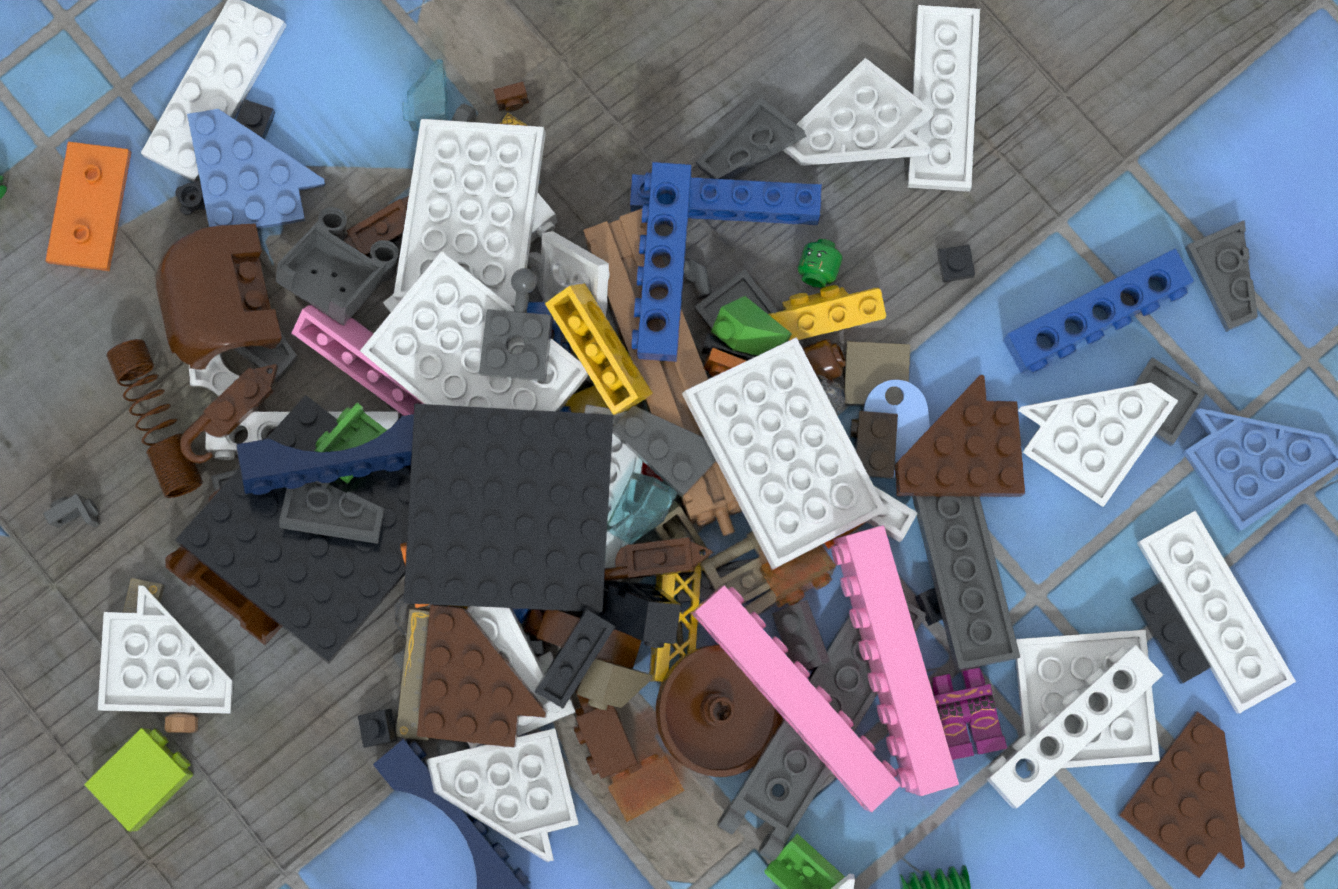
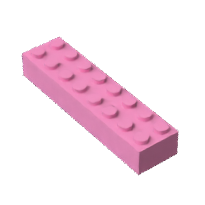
[831,525,959,796]

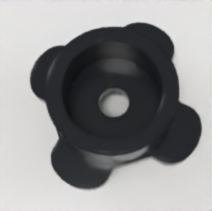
[175,181,206,216]

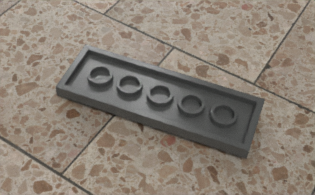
[912,496,1020,672]

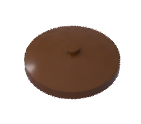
[656,644,783,777]

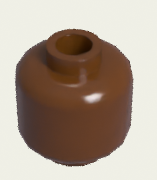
[803,339,846,384]

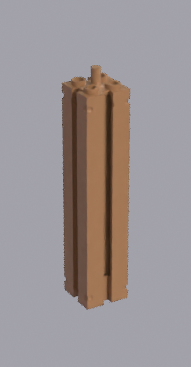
[583,208,742,536]

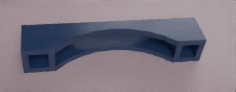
[236,414,414,495]
[373,739,531,889]

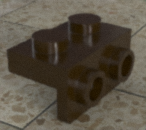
[850,411,898,479]

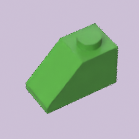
[711,296,792,356]

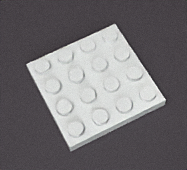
[1016,630,1160,771]

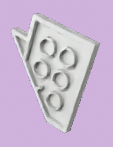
[528,231,610,384]

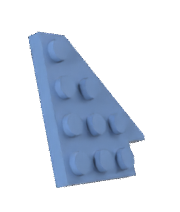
[187,109,325,229]
[1182,408,1338,532]

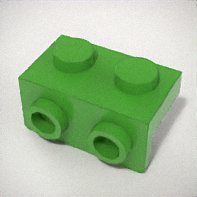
[315,403,387,484]
[764,833,845,889]

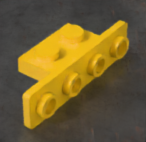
[768,285,886,341]

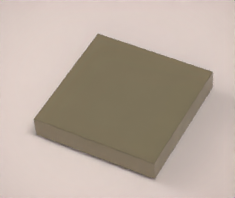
[843,341,910,406]

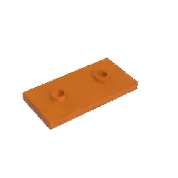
[45,141,132,271]

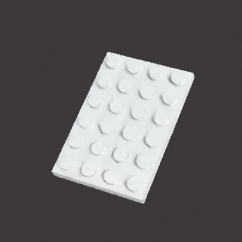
[393,119,546,308]
[360,251,588,412]
[682,338,887,570]

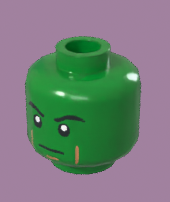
[797,239,843,288]

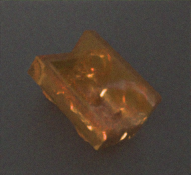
[759,544,836,608]
[608,753,685,822]

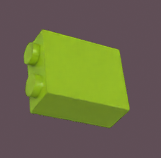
[84,728,194,832]

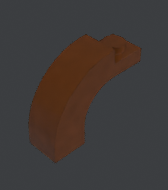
[524,609,642,669]

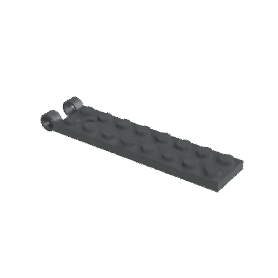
[717,601,926,861]

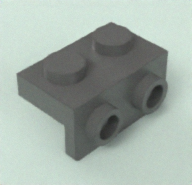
[772,600,830,671]

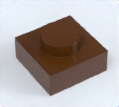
[493,81,529,112]

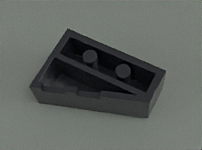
[598,580,681,648]

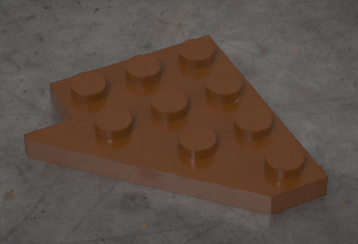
[895,375,1025,497]
[417,605,548,748]
[1117,711,1245,878]

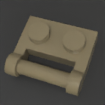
[699,531,784,604]

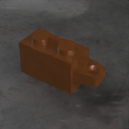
[573,690,638,779]

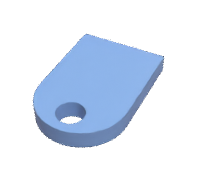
[863,380,930,478]

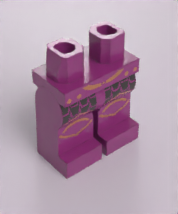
[932,668,1007,760]

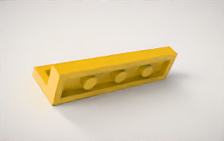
[649,554,702,682]

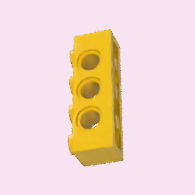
[545,283,653,415]

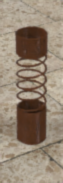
[106,339,203,498]

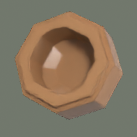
[165,713,198,733]

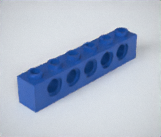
[632,162,691,362]
[630,174,822,225]
[1003,248,1194,373]

